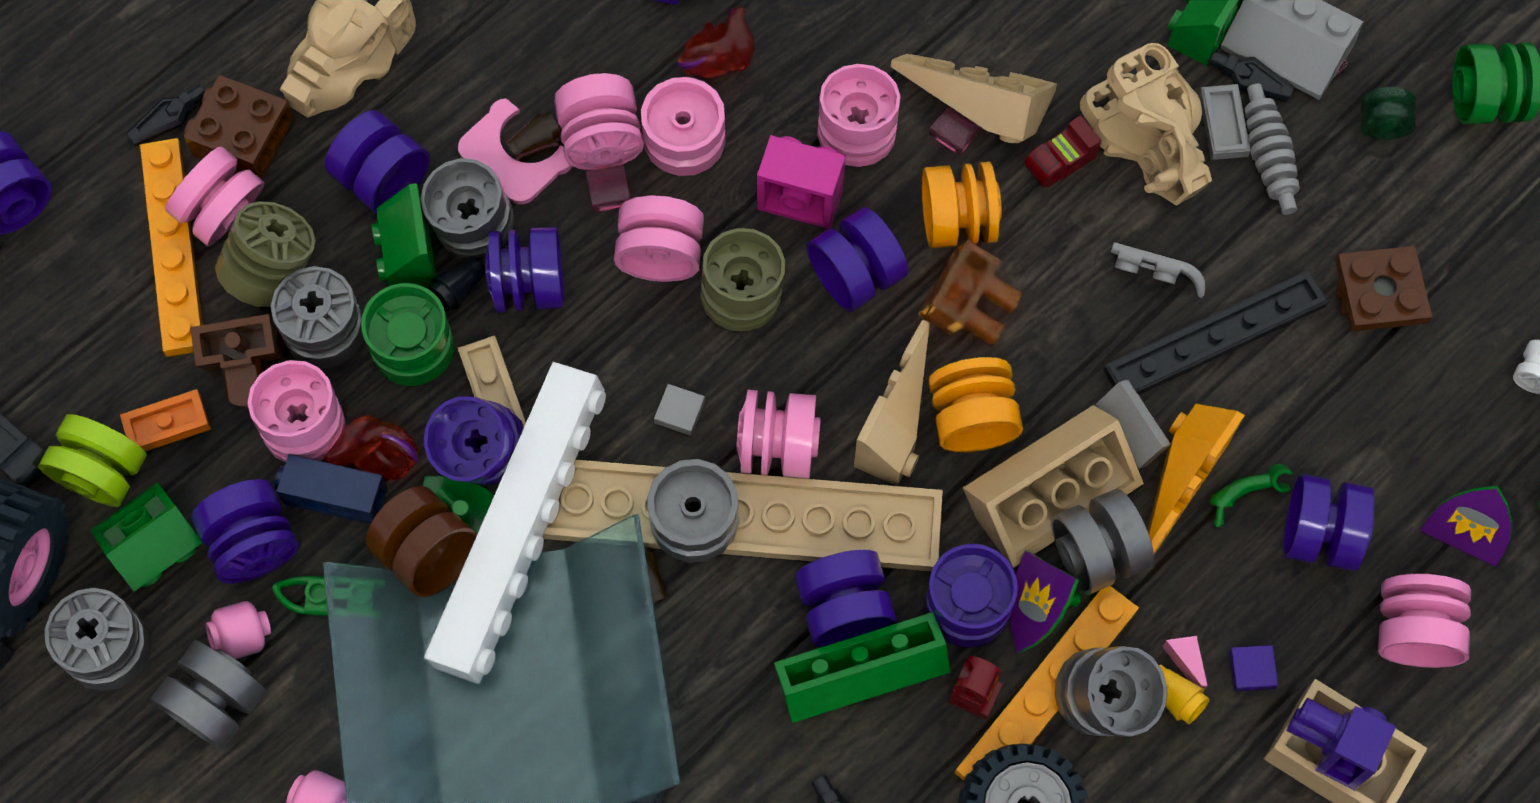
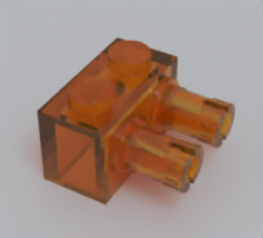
[918,240,1023,346]

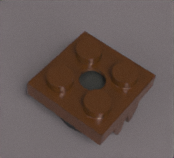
[1335,246,1432,332]

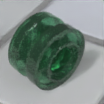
[1361,87,1416,140]

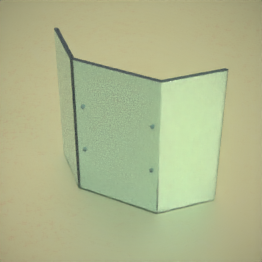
[323,514,680,803]

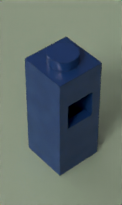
[274,454,388,524]

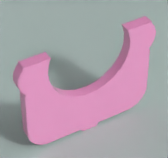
[458,98,573,204]

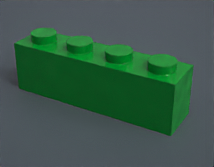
[774,612,950,723]

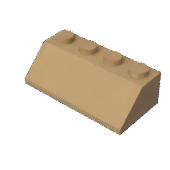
[963,405,1144,568]

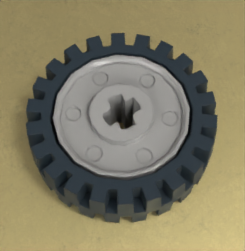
[958,744,1088,803]

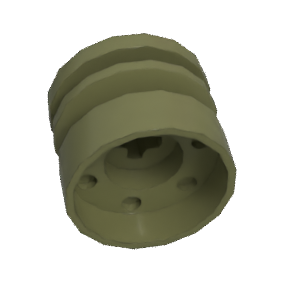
[215,201,316,307]
[700,228,785,332]

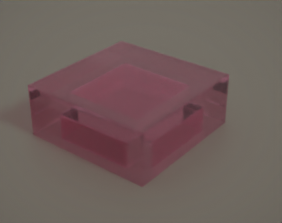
[929,106,982,156]
[586,165,630,212]

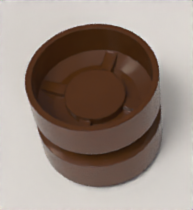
[366,486,477,598]

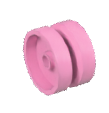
[641,77,726,176]
[165,147,264,247]
[614,195,704,282]

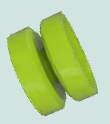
[38,414,147,507]

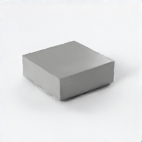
[654,384,705,436]

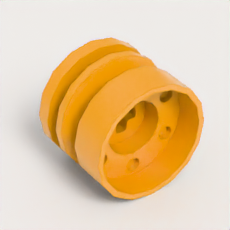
[921,162,1002,248]
[928,357,1023,452]

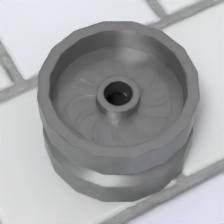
[647,459,739,563]

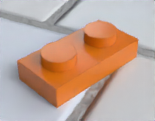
[120,389,211,451]

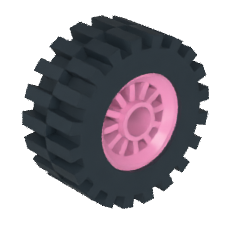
[0,479,70,637]

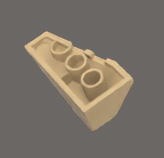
[891,54,1057,144]
[854,320,930,486]

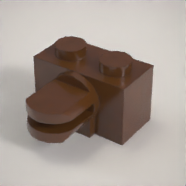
[190,314,285,408]

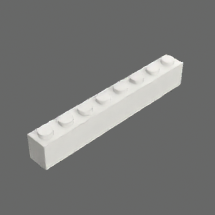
[424,362,606,684]

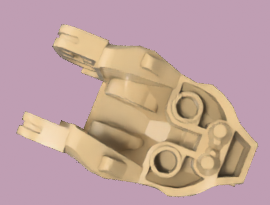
[280,0,416,118]
[1080,43,1212,206]

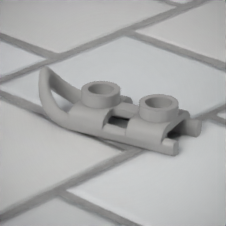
[1111,242,1205,298]

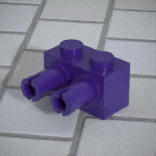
[1286,698,1396,791]

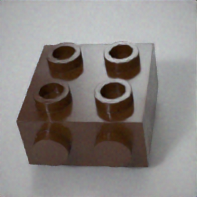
[184,75,295,180]

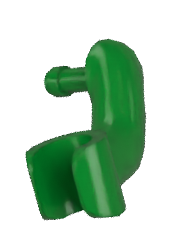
[1209,464,1293,527]

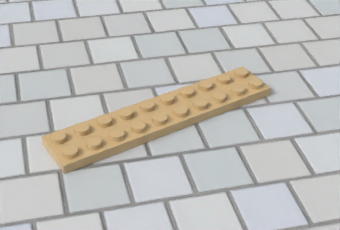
[542,460,943,571]

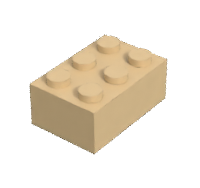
[1264,679,1428,803]

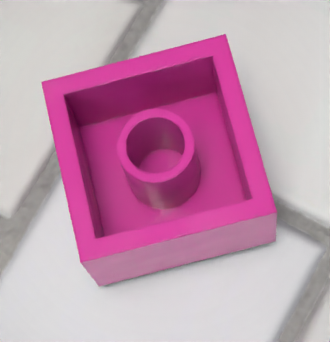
[757,135,846,229]

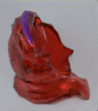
[678,6,755,78]
[324,415,419,481]

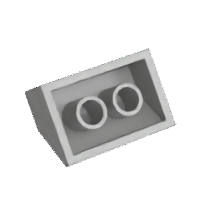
[1220,0,1364,100]

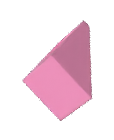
[1162,636,1207,690]

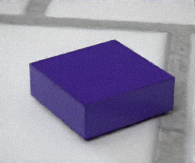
[1229,645,1278,691]

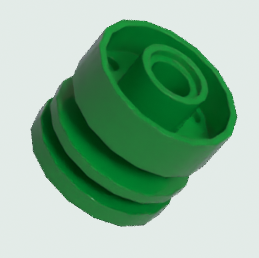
[1452,42,1540,125]

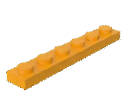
[140,138,203,357]
[955,586,1139,781]

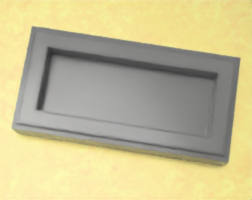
[1199,84,1250,160]
[1096,380,1171,469]

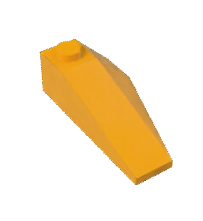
[1147,404,1245,554]

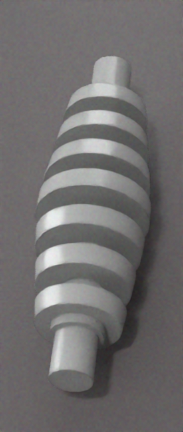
[1245,84,1300,215]

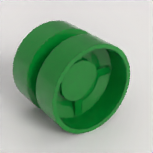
[361,283,454,386]

